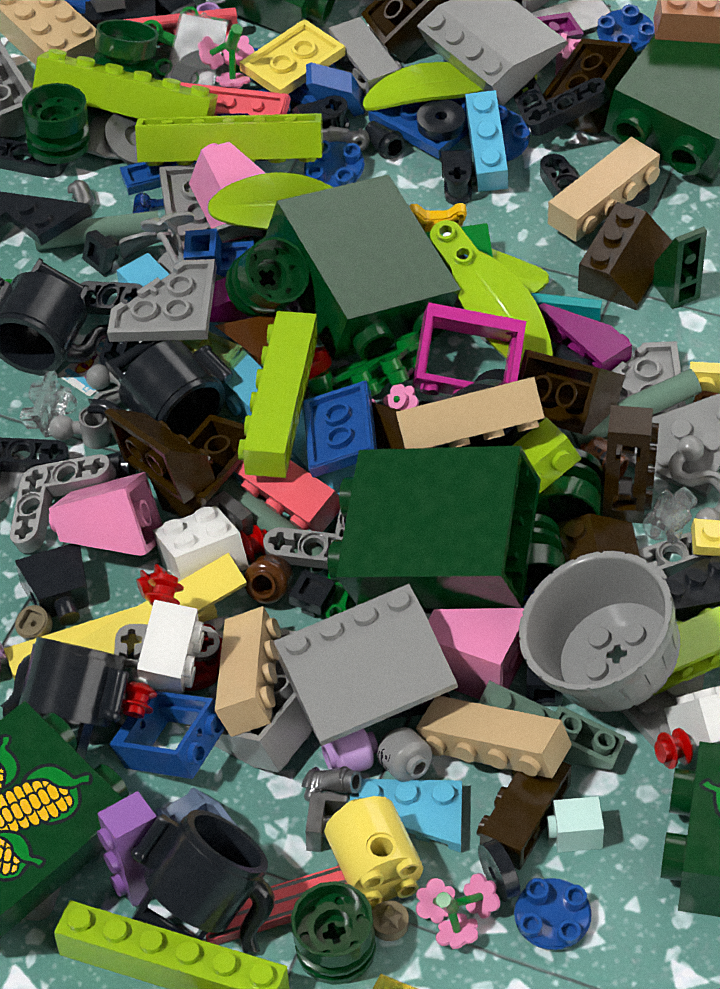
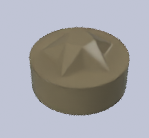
[15,605,53,641]
[372,901,409,941]

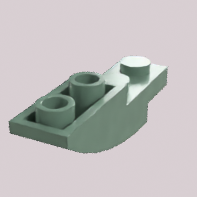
[478,680,626,769]

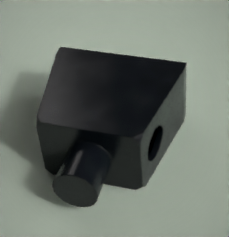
[15,544,89,626]

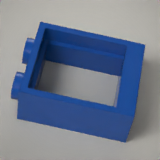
[109,691,225,779]

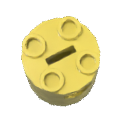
[324,796,423,909]

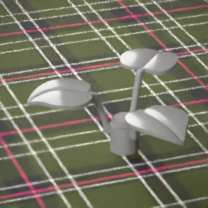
[119,211,263,266]

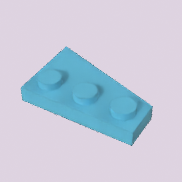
[350,779,462,853]

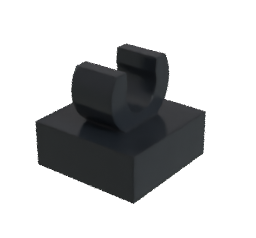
[82,230,120,275]
[289,570,336,617]

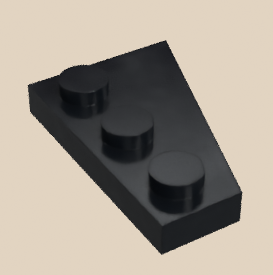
[665,556,720,619]

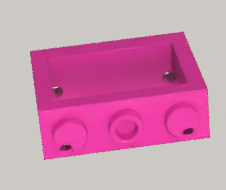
[412,302,526,396]

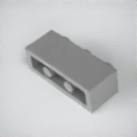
[329,17,402,97]

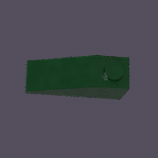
[653,226,707,309]

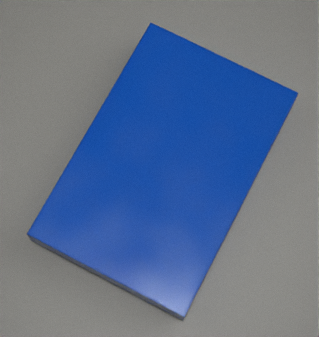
[303,381,377,478]

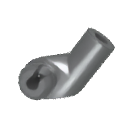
[67,180,95,207]

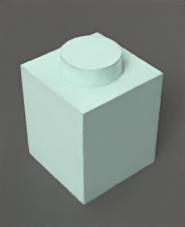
[546,796,604,853]

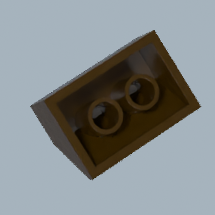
[361,0,449,62]
[543,38,637,134]
[578,202,672,310]
[518,349,625,436]
[104,408,216,504]
[151,414,246,517]
[556,513,641,563]

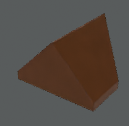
[215,313,276,364]

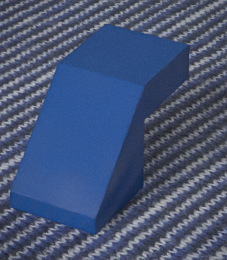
[306,62,365,117]
[183,229,255,277]

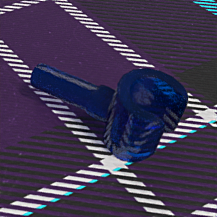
[133,193,164,213]

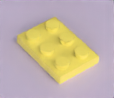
[239,19,346,94]

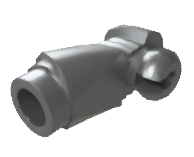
[323,126,370,151]
[301,766,362,802]

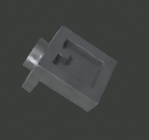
[203,490,254,535]
[305,792,348,852]

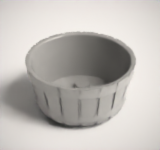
[519,551,680,712]

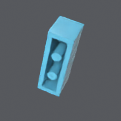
[465,90,508,192]

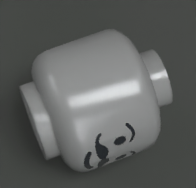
[377,727,433,782]

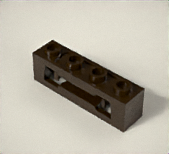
[602,405,659,524]

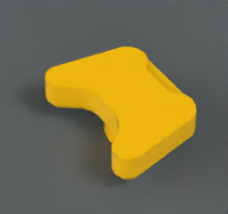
[409,203,467,232]

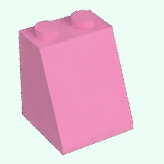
[189,142,265,243]
[49,472,163,556]
[428,608,524,699]

